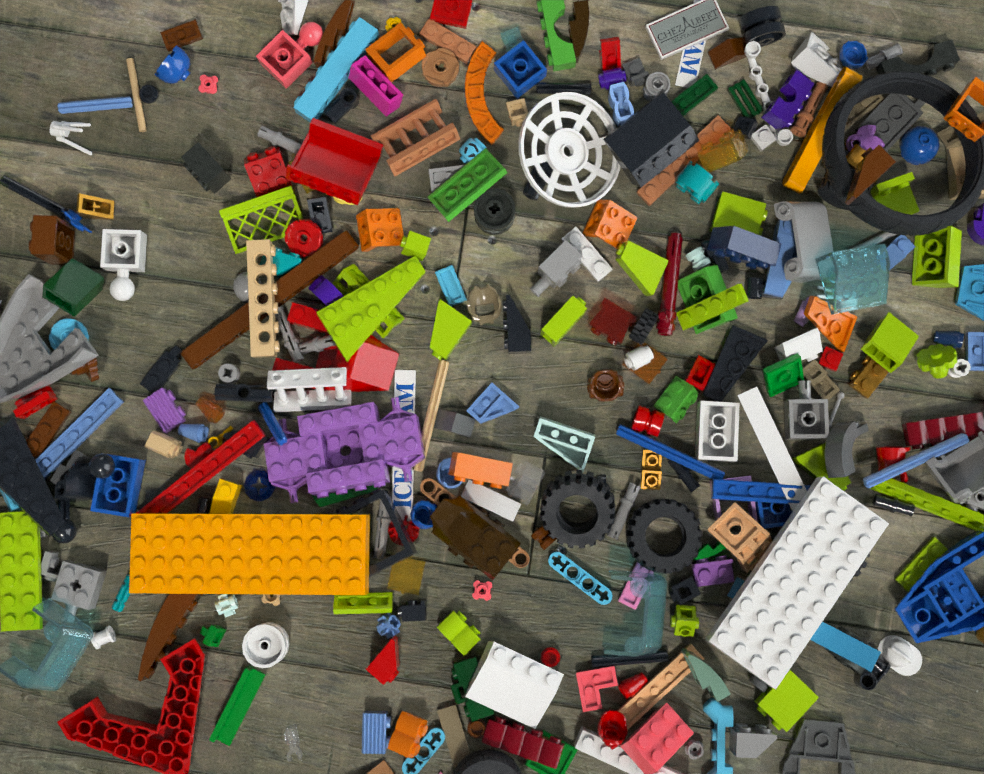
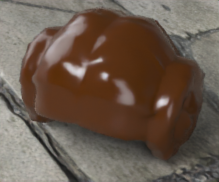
[587,369,624,402]

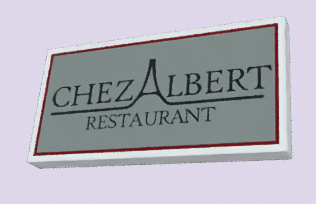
[645,0,729,60]

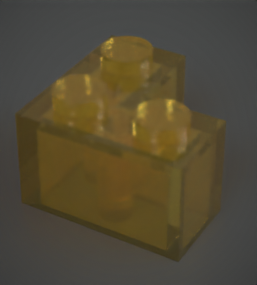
[697,129,749,173]

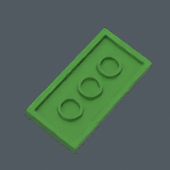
[428,148,508,222]

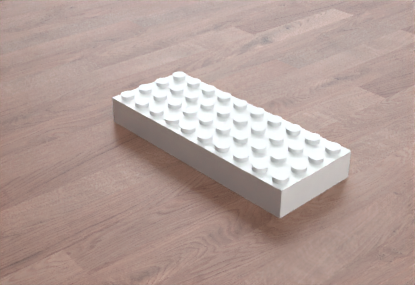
[705,476,889,690]

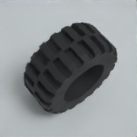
[540,470,615,549]
[626,499,703,574]

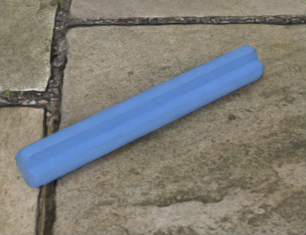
[58,96,133,114]

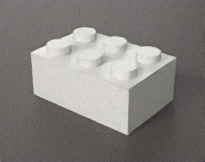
[695,401,740,462]

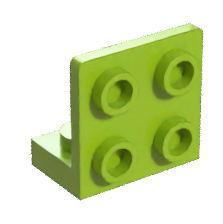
[870,172,919,215]

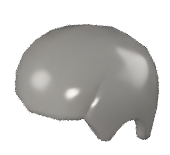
[233,272,262,303]

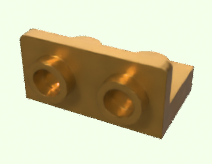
[848,355,889,399]

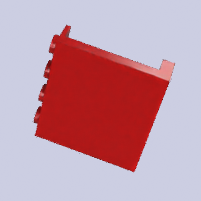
[286,118,384,205]

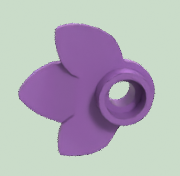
[846,125,885,151]

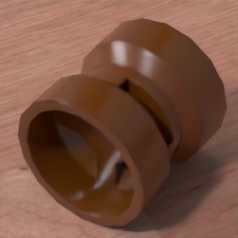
[531,526,557,551]

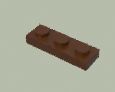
[26,401,72,459]

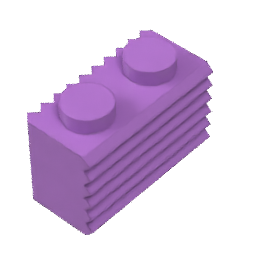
[143,388,186,433]

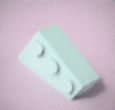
[534,416,595,473]

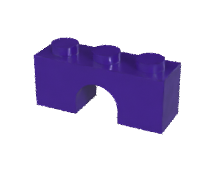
[761,70,814,132]

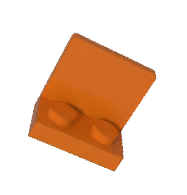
[583,200,637,249]
[356,208,404,252]

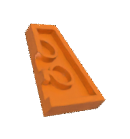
[803,296,857,352]

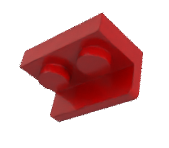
[13,385,58,419]

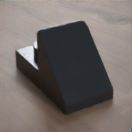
[307,196,333,233]

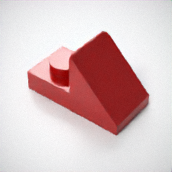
[599,37,621,71]
[684,355,715,391]

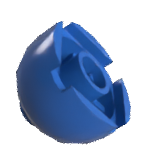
[154,45,191,84]
[899,126,939,165]

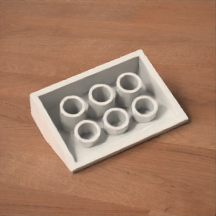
[465,641,564,729]

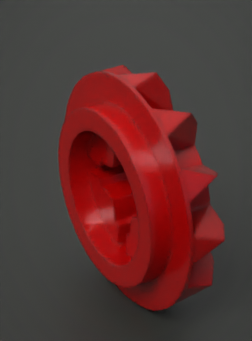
[388,515,419,546]

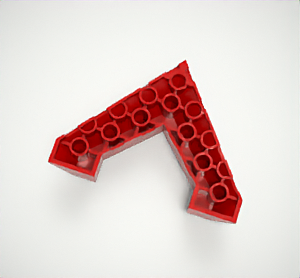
[57,638,205,774]

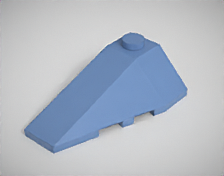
[763,220,798,298]

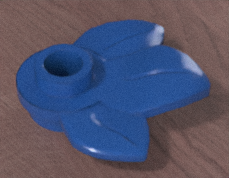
[60,209,92,233]

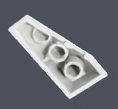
[278,0,308,35]

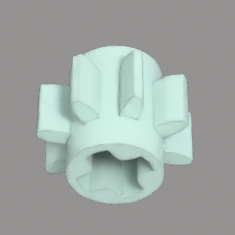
[215,594,239,618]

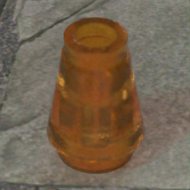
[196,397,225,424]

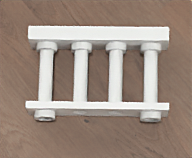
[267,367,352,412]

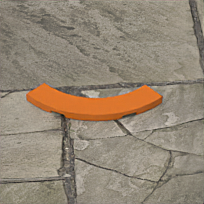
[465,41,504,145]

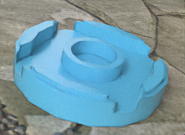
[49,318,89,350]

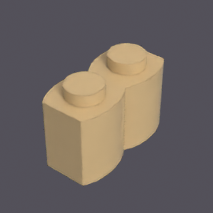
[145,430,183,458]

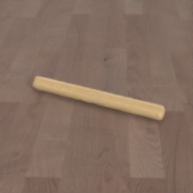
[413,360,449,472]

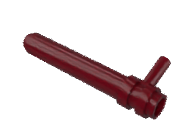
[656,233,683,336]

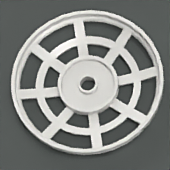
[518,92,621,208]

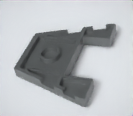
[780,718,855,774]

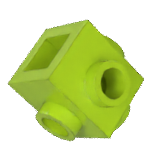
[670,605,699,637]

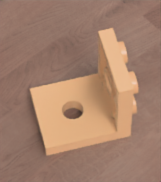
[707,503,772,573]

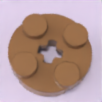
[422,48,459,87]

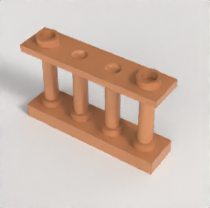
[371,99,460,177]

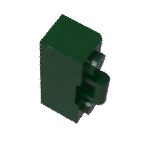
[450,655,494,721]

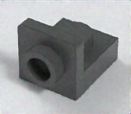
[622,58,649,87]

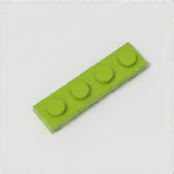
[677,283,749,331]

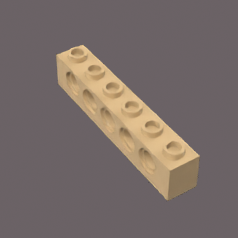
[246,239,280,358]

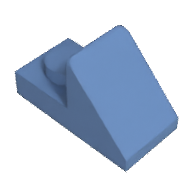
[873,235,915,273]

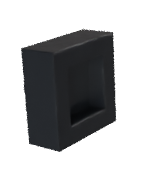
[731,116,758,139]

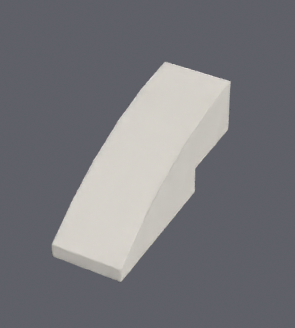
[461,480,521,521]

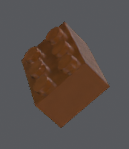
[29,215,76,265]

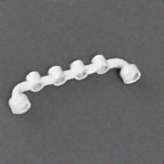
[744,41,793,146]

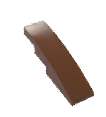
[313,0,355,68]

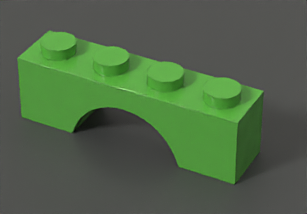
[536,0,576,72]

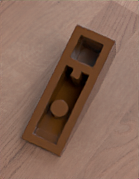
[845,145,896,205]

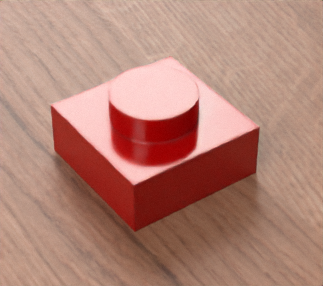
[818,346,843,372]

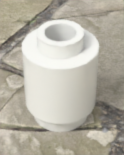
[624,345,654,371]

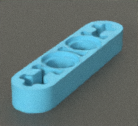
[548,552,612,605]

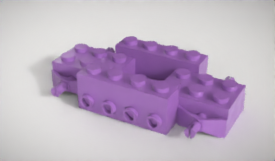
[264,397,425,503]

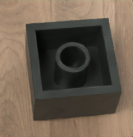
[181,142,231,194]

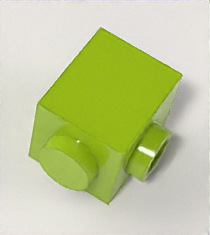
[400,231,431,261]

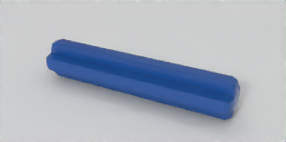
[258,402,288,446]

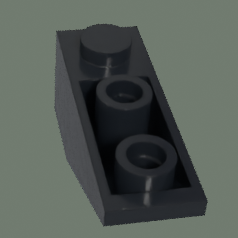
[502,295,531,354]

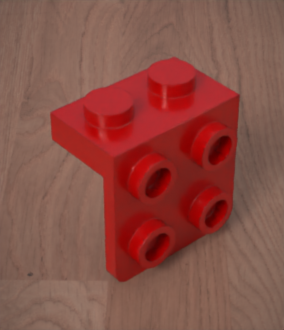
[244,146,292,197]

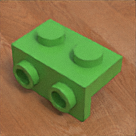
[654,376,699,424]

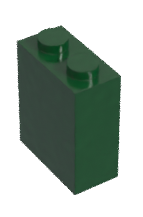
[42,258,104,317]

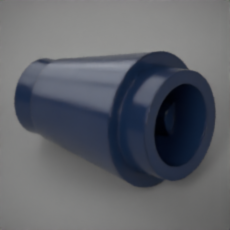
[933,330,964,349]

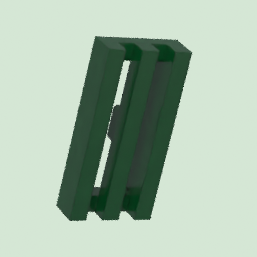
[727,79,764,119]

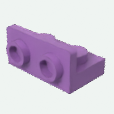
[691,555,734,587]

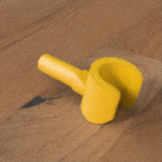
[208,426,233,448]

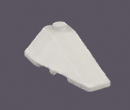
[791,32,842,87]

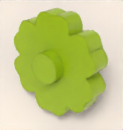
[916,344,958,379]

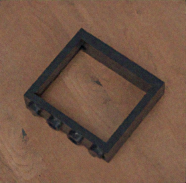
[336,488,418,577]

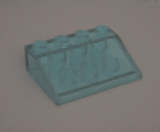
[815,244,890,315]

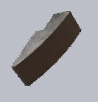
[568,0,589,63]

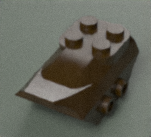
[430,495,521,580]

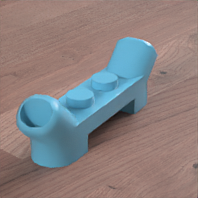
[703,698,733,774]

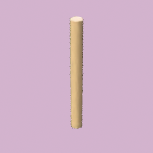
[126,58,147,132]

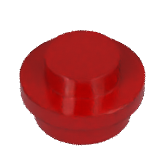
[541,647,560,667]

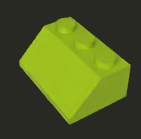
[912,226,962,288]

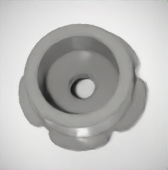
[685,740,704,759]

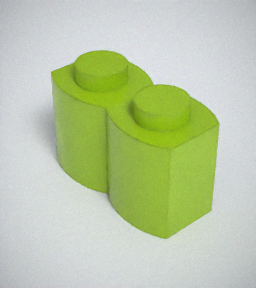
[437,610,481,655]

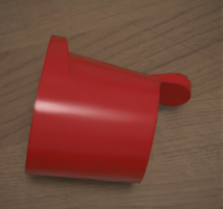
[876,446,911,483]

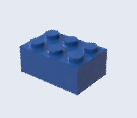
[90,453,146,517]

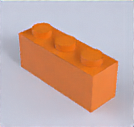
[448,452,513,489]

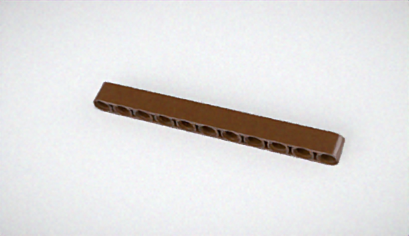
[181,231,359,370]

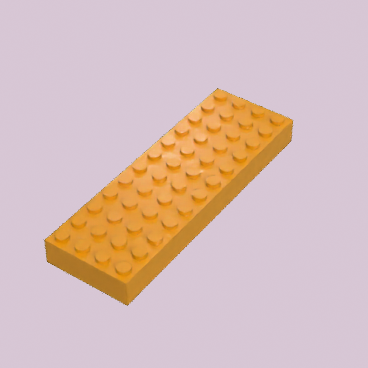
[129,514,370,595]

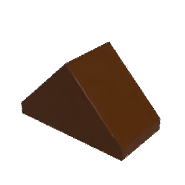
[708,38,747,70]

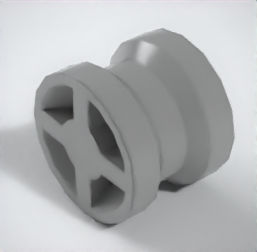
[218,364,240,384]

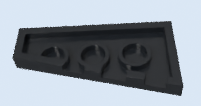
[702,325,768,402]

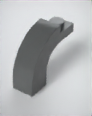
[825,421,869,478]

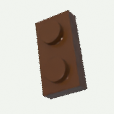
[160,19,203,52]

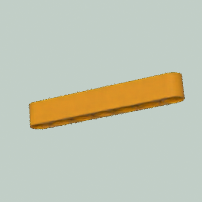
[782,66,862,194]

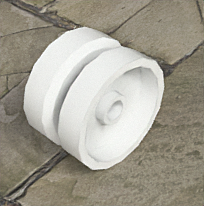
[242,622,290,668]

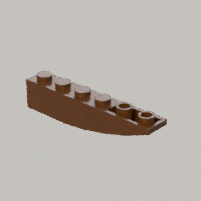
[137,594,204,682]

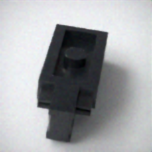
[140,345,183,394]

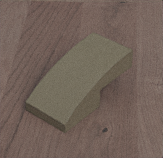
[803,359,840,400]

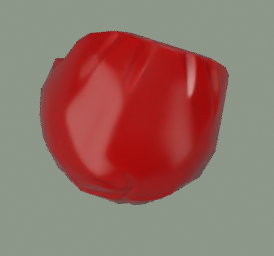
[597,710,628,750]

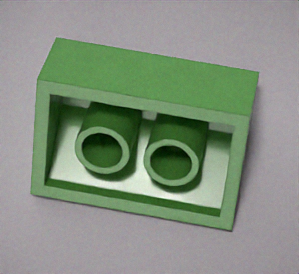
[678,265,738,334]

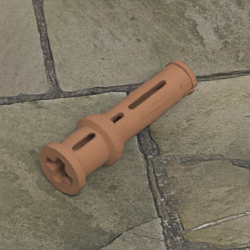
[790,82,828,138]

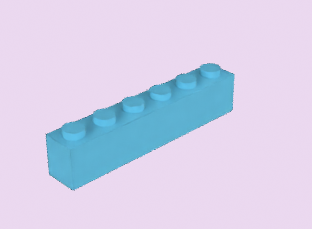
[293,17,379,122]

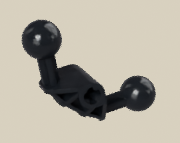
[52,454,115,544]

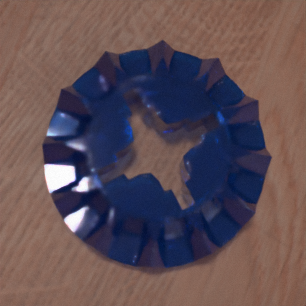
[244,471,275,501]

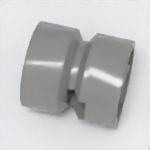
[643,72,670,102]

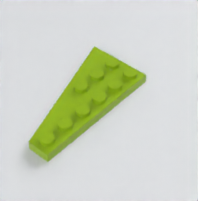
[317,255,426,362]

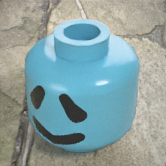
[459,138,487,164]

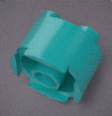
[675,161,719,205]

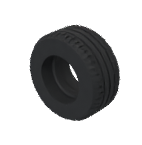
[453,749,522,774]

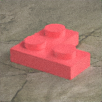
[576,666,618,712]

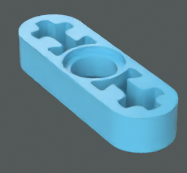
[402,727,445,774]

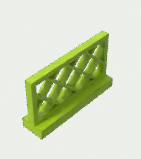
[219,186,304,254]

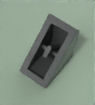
[434,409,476,438]

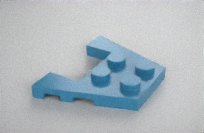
[955,264,984,321]

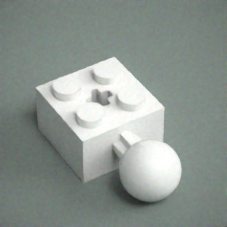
[100,229,147,301]

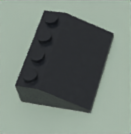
[603,92,700,188]

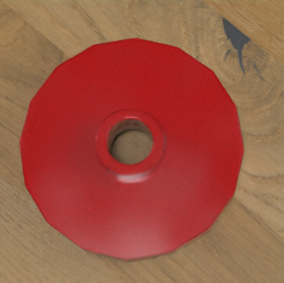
[285,219,323,257]

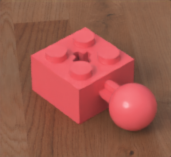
[256,22,323,89]

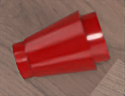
[618,672,648,699]

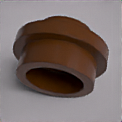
[467,719,487,738]

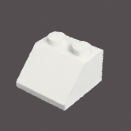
[774,328,823,362]

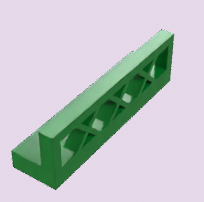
[209,665,267,746]

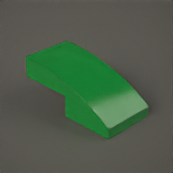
[694,542,725,560]

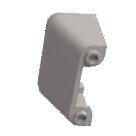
[774,201,836,283]
[926,431,984,504]

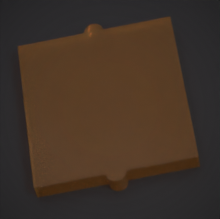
[622,342,668,384]

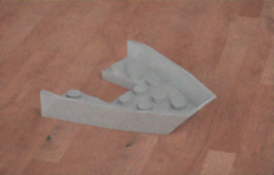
[0,274,99,403]

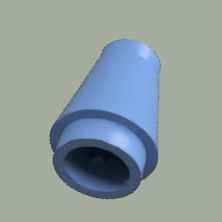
[178,424,209,443]

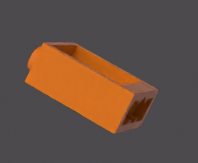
[365,22,426,82]
[943,77,984,142]

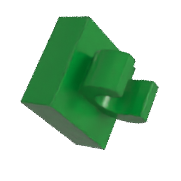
[199,625,227,647]

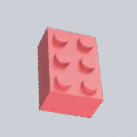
[620,703,694,774]

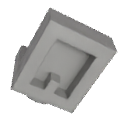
[41,550,59,581]

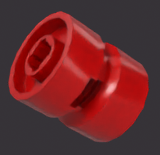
[631,405,665,437]

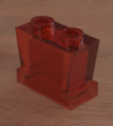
[588,298,638,346]

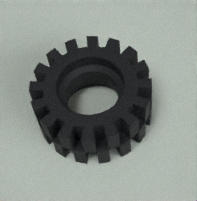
[628,308,659,345]

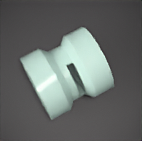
[685,246,711,272]

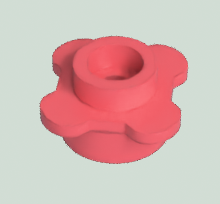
[198,75,218,94]
[472,580,492,601]

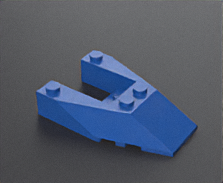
[894,531,984,643]

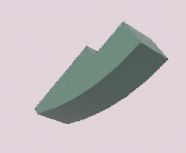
[681,648,731,702]

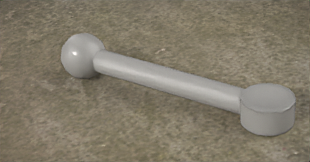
[829,392,844,430]

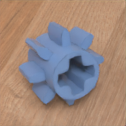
[376,613,401,639]

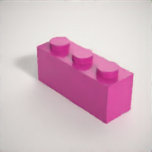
[348,56,403,117]

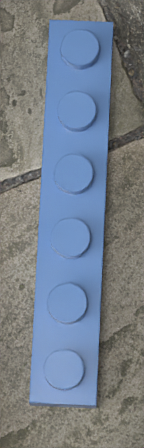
[35,388,124,479]

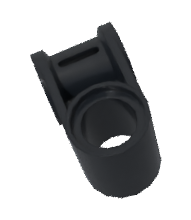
[854,658,891,690]

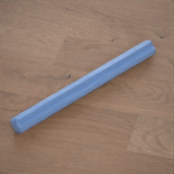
[863,433,969,488]

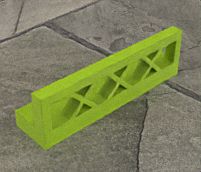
[332,264,405,338]

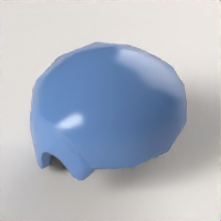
[436,457,462,489]

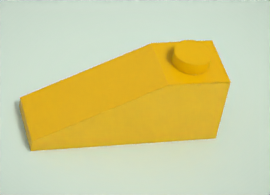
[209,479,243,514]

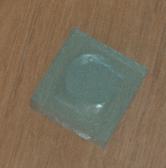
[500,27,523,52]

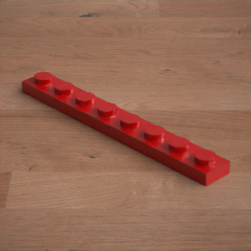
[135,420,266,514]

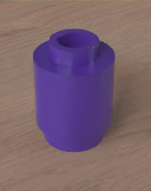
[598,67,627,90]

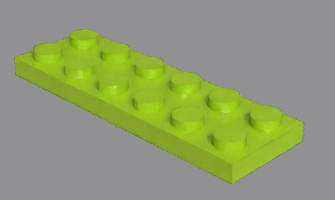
[0,512,43,632]

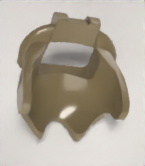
[467,284,501,326]

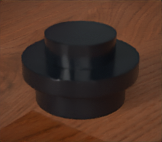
[139,85,159,104]

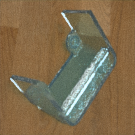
[602,570,667,657]
[0,598,93,691]

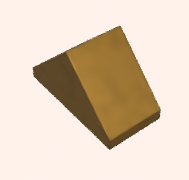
[76,193,114,220]

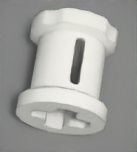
[948,359,971,378]
[90,625,116,649]

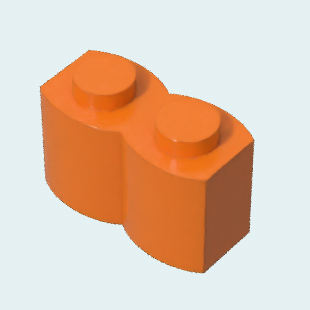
[388,711,428,758]

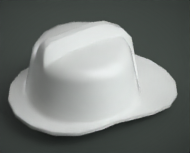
[878,635,922,676]

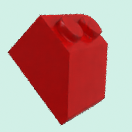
[366,635,400,685]

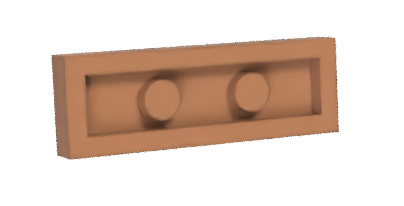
[419,18,477,64]

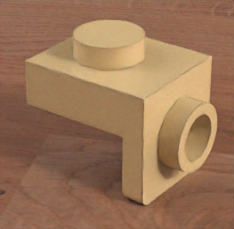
[506,98,528,127]

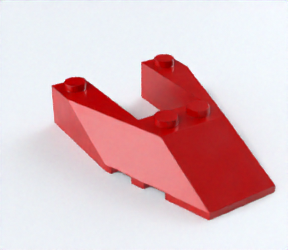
[272,302,399,392]

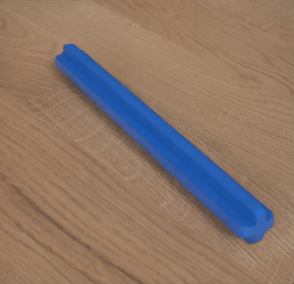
[616,425,725,480]

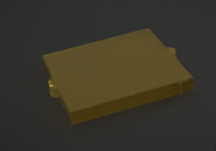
[387,556,425,595]

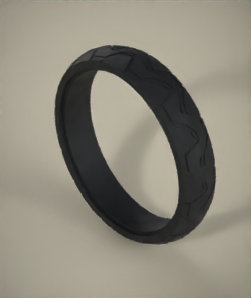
[822,71,984,236]

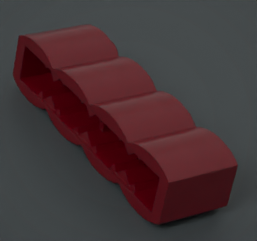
[902,412,984,450]
[482,716,565,769]

